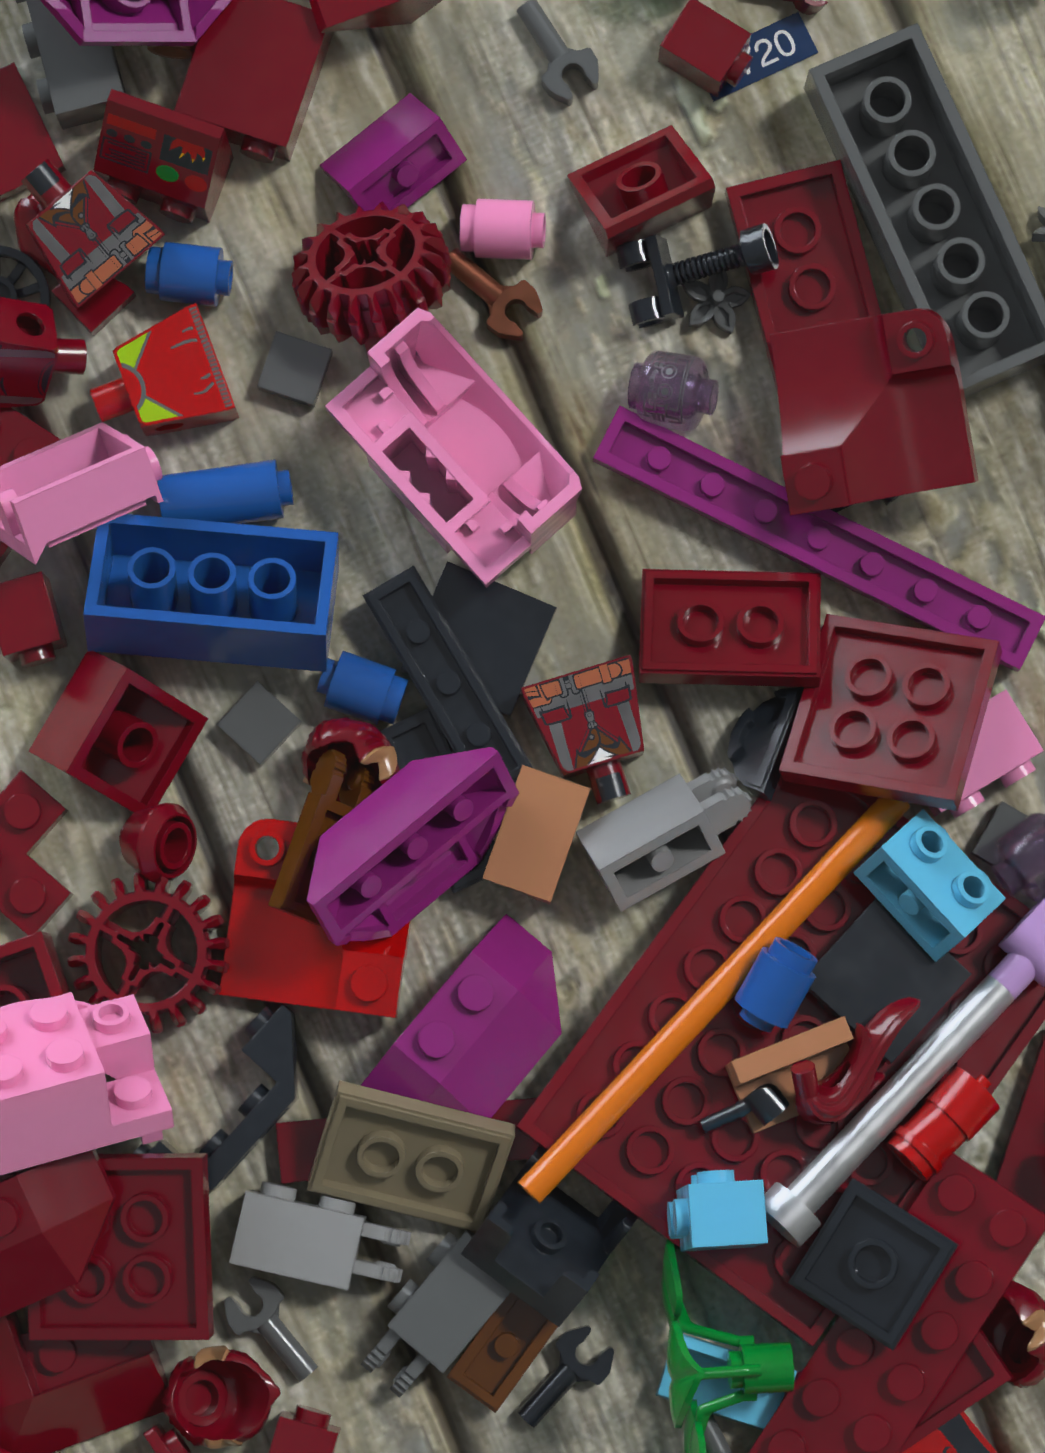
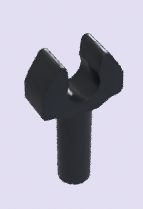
[517,1325,614,1428]

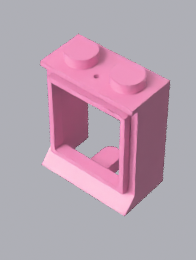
[0,422,163,565]

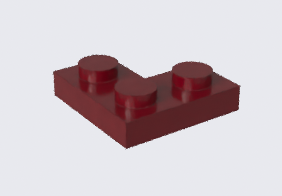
[0,770,73,935]

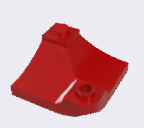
[219,819,411,1019]

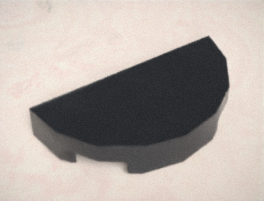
[727,688,803,802]

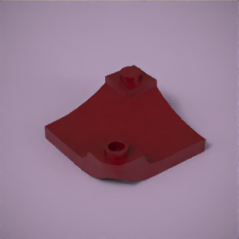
[769,308,979,515]

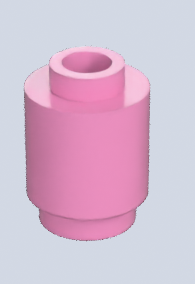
[460,199,546,260]

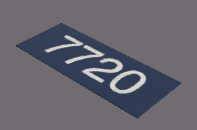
[709,12,819,102]

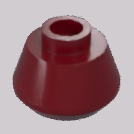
[119,803,197,883]

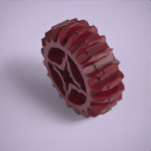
[291,201,452,345]
[67,872,230,1034]

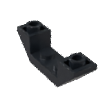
[132,1005,299,1190]

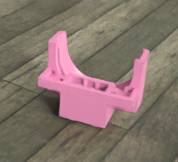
[325,308,582,588]
[0,992,174,1175]

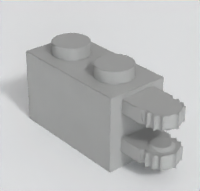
[576,767,752,912]
[229,1181,412,1290]

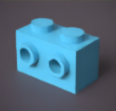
[853,809,1006,962]
[667,1170,768,1252]

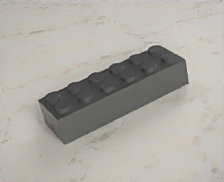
[804,23,1045,398]

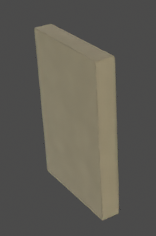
[307,1080,515,1232]

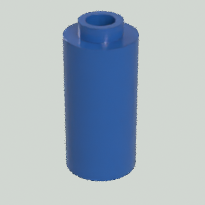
[157,459,294,524]

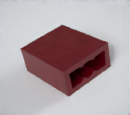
[174,0,334,164]

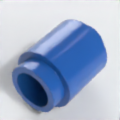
[145,242,233,307]
[316,651,409,725]
[735,937,818,1032]

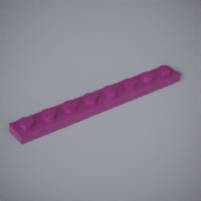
[593,405,1045,672]

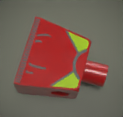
[89,303,240,436]

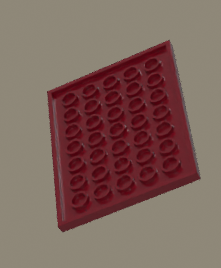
[515,776,1045,1347]

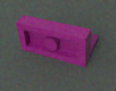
[319,93,467,211]

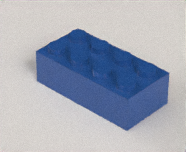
[83,514,339,672]

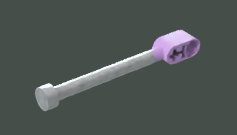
[764,895,1045,1247]

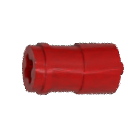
[886,1067,1000,1181]

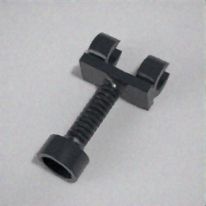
[615,223,779,328]

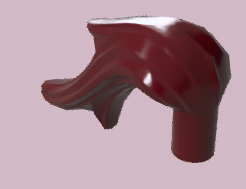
[791,997,921,1125]

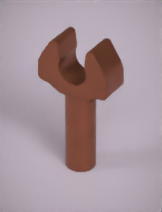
[450,248,543,341]

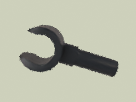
[700,1083,789,1133]

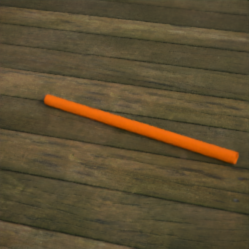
[517,798,910,1204]

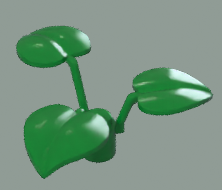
[661,1240,794,1453]

